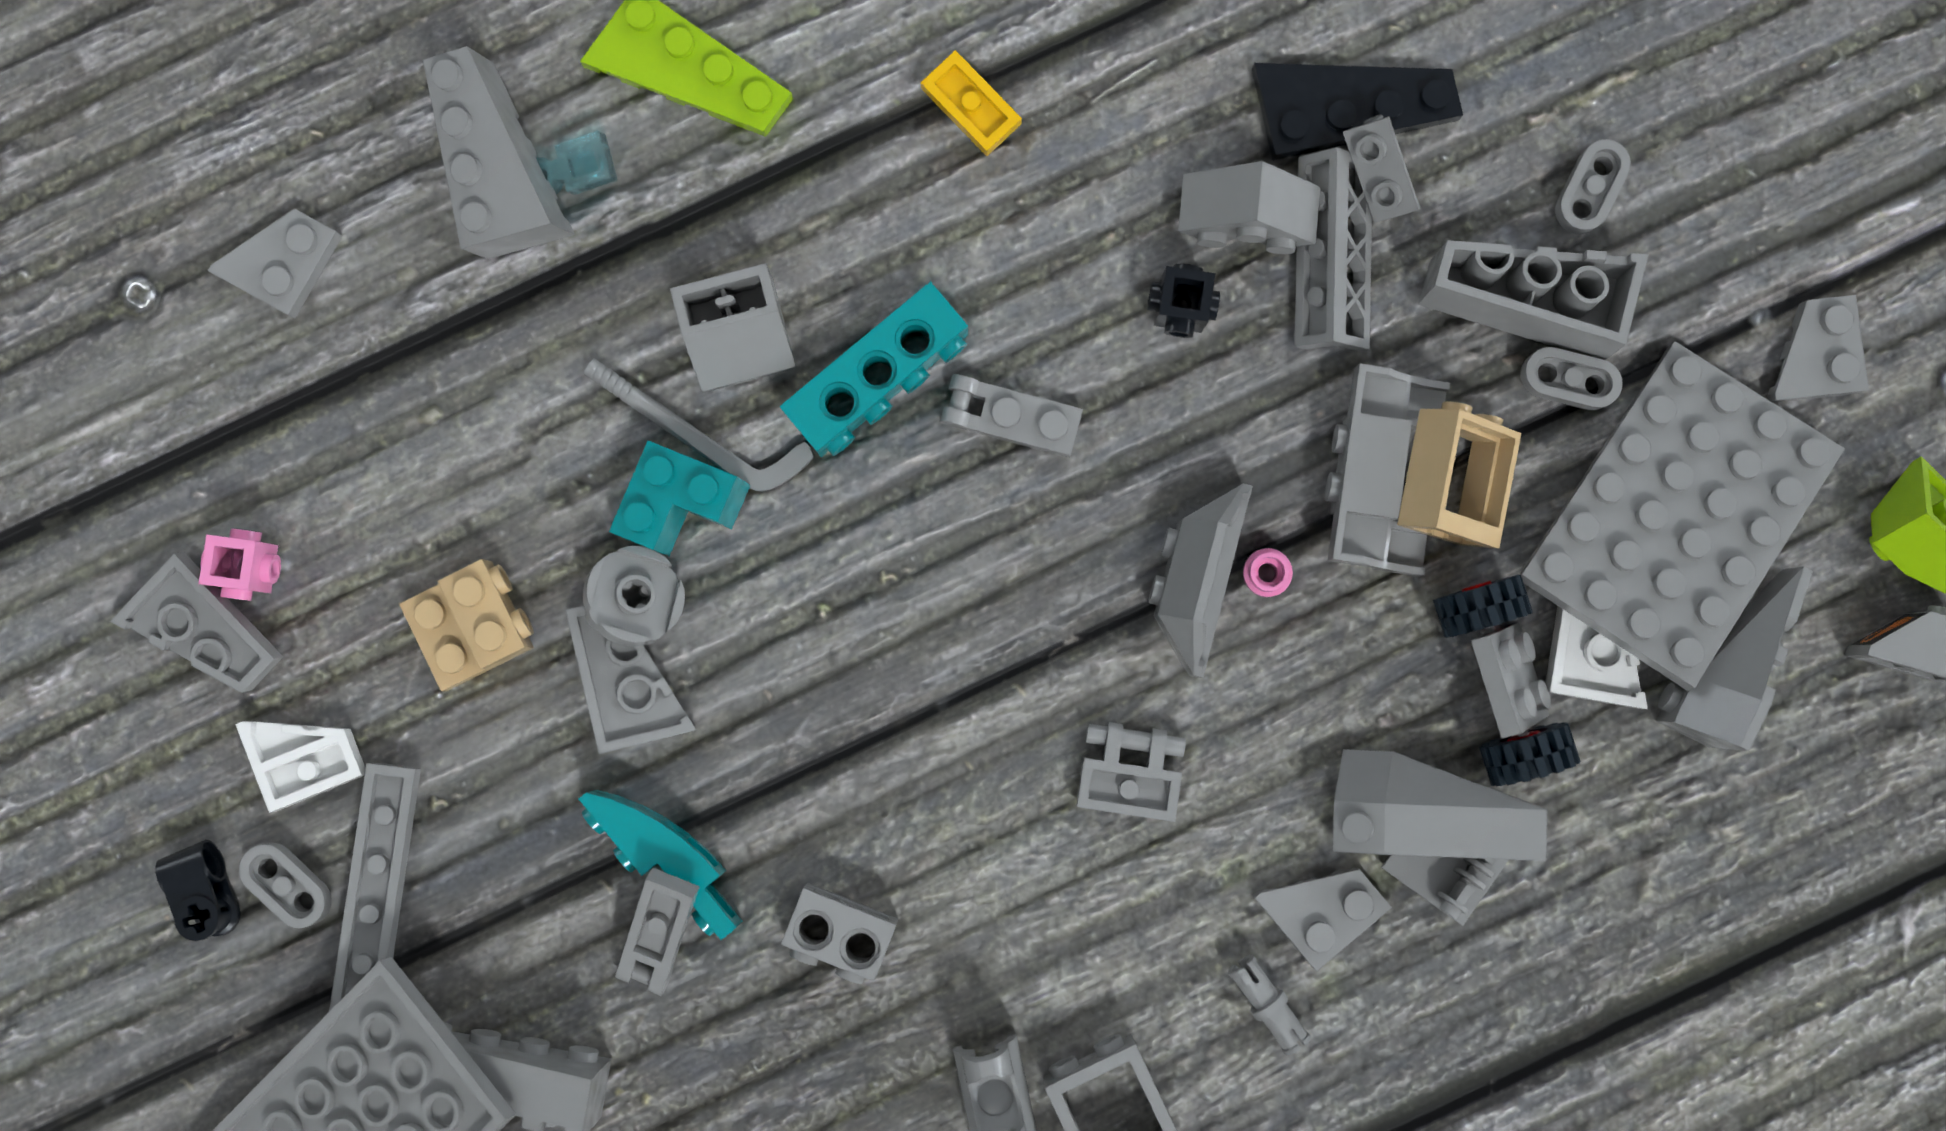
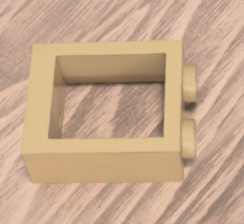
[1397,401,1522,549]

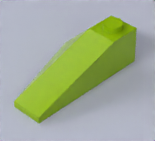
[1869,456,1946,594]

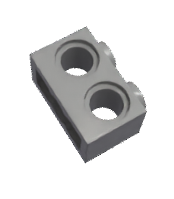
[781,883,898,984]

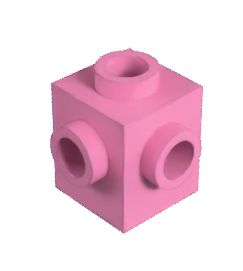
[198,529,281,601]

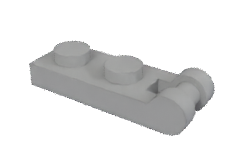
[940,374,1083,458]
[615,868,700,996]

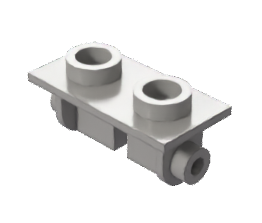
[1343,114,1420,223]

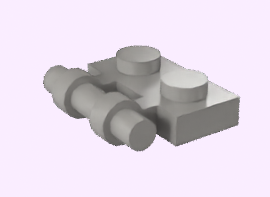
[1076,721,1186,822]

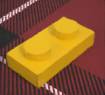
[920,50,1022,156]

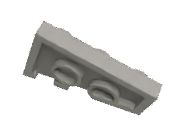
[110,552,283,693]
[565,606,696,754]

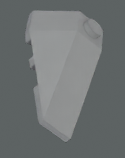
[1656,566,1813,751]

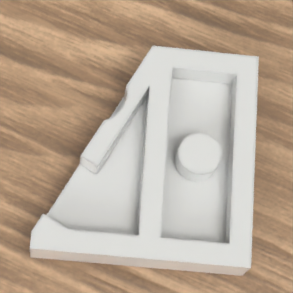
[235,721,366,813]

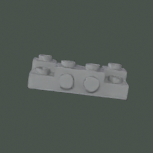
[1325,363,1450,576]

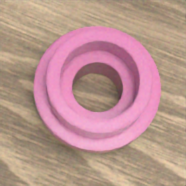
[1243,548,1293,597]

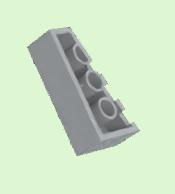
[1418,240,1649,360]
[444,1022,612,1131]

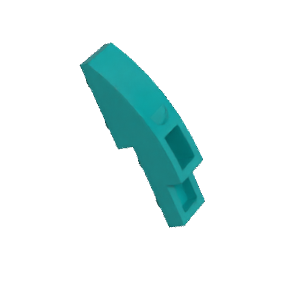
[578,790,743,940]

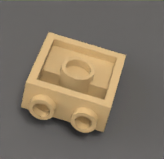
[399,559,534,691]

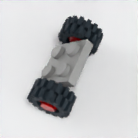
[1433,574,1581,786]

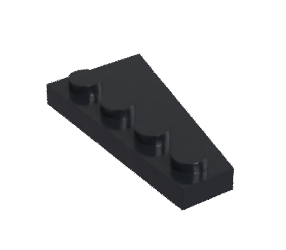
[1252,63,1463,161]

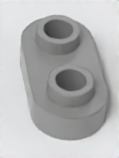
[1555,139,1631,234]
[1520,347,1623,410]
[239,843,331,928]

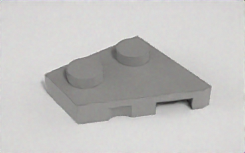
[208,208,343,318]
[1767,295,1869,403]
[1252,867,1392,971]

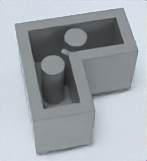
[1178,161,1320,254]

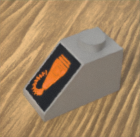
[1845,605,1946,682]

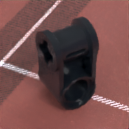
[155,840,241,941]

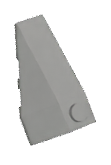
[1333,749,1547,861]

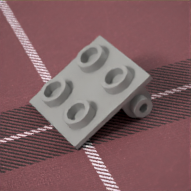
[1381,855,1508,926]

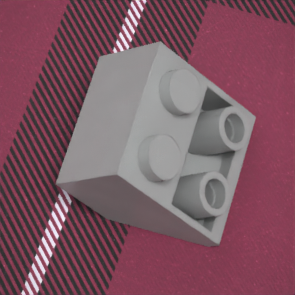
[670,263,797,393]

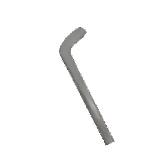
[584,359,814,492]

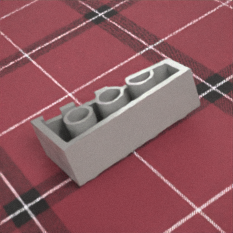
[423,46,575,259]

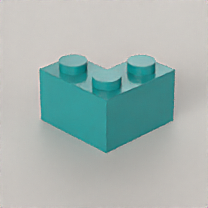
[609,440,750,557]

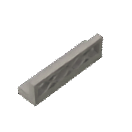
[1295,147,1372,351]

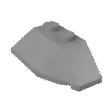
[1148,483,1253,678]

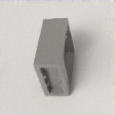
[1043,1034,1177,1131]

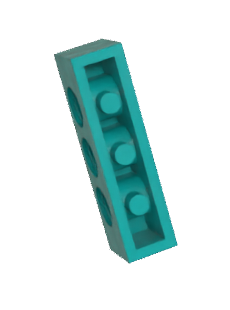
[779,281,969,457]

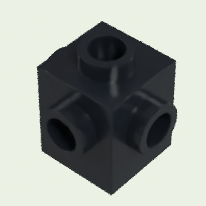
[1147,264,1220,338]

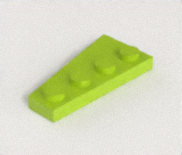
[580,0,793,137]

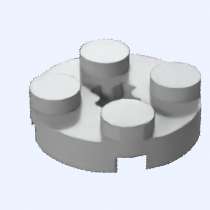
[583,546,685,646]

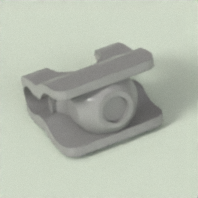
[952,1034,1037,1131]

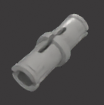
[1227,955,1311,1055]

